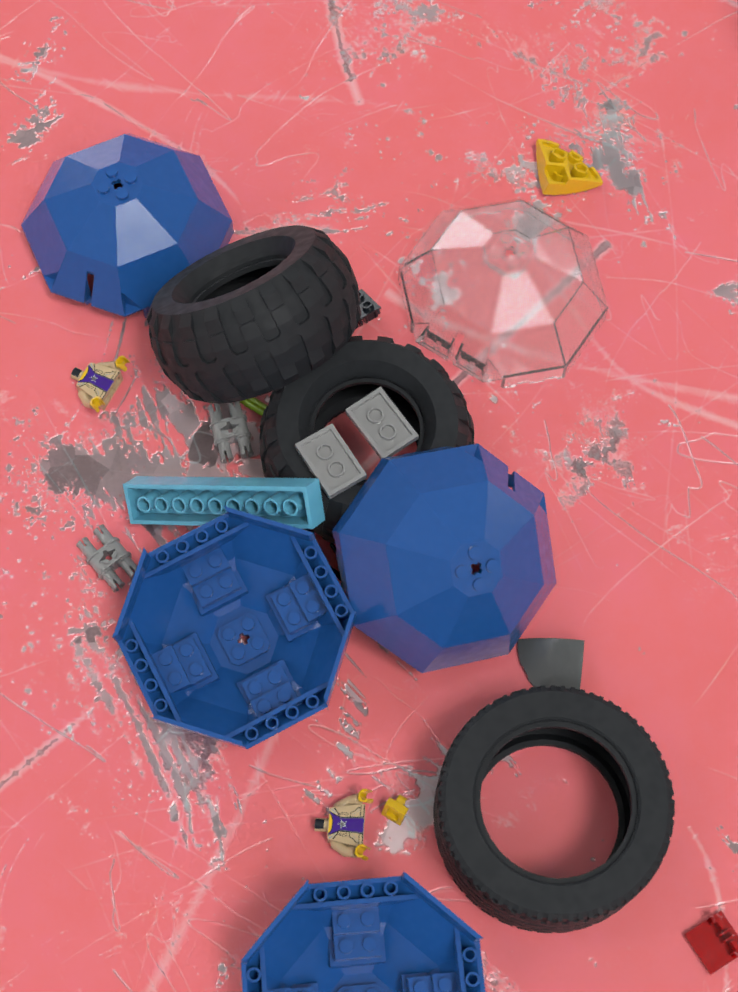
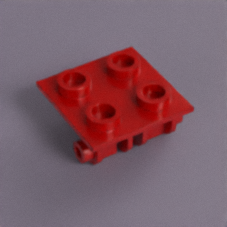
[684,911,738,975]

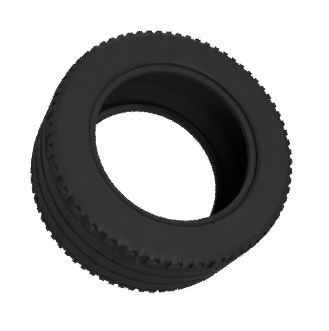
[433,685,675,933]

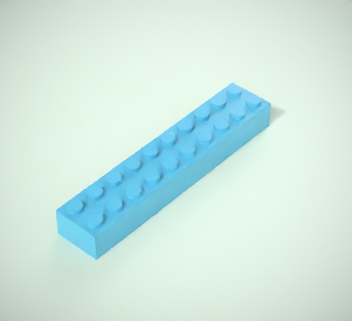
[123,476,325,529]

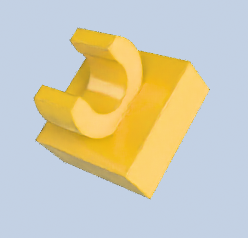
[381,795,409,825]

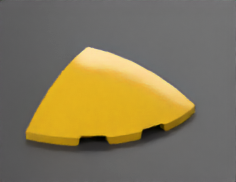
[536,138,603,195]

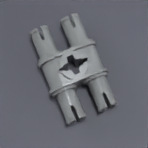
[207,401,254,463]
[76,524,137,592]

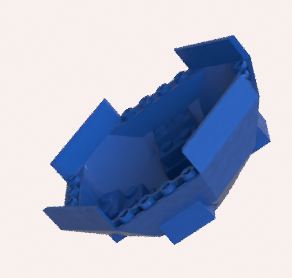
[112,506,357,749]
[241,871,486,992]

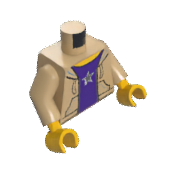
[71,355,130,412]
[315,789,373,861]

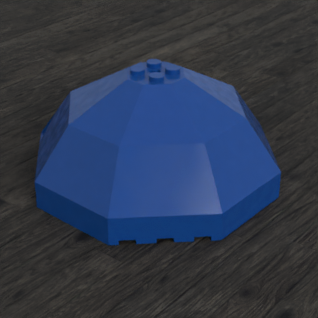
[21,133,234,318]
[332,443,557,673]

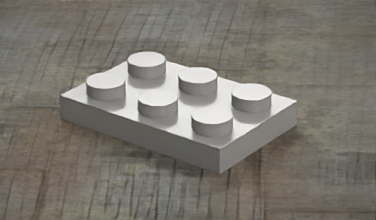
[345,387,419,459]
[295,424,367,500]

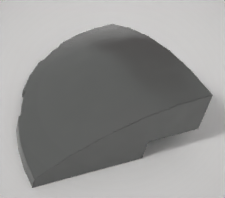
[517,638,585,690]

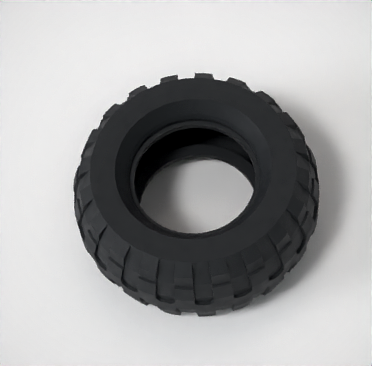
[146,225,361,404]
[259,336,474,544]

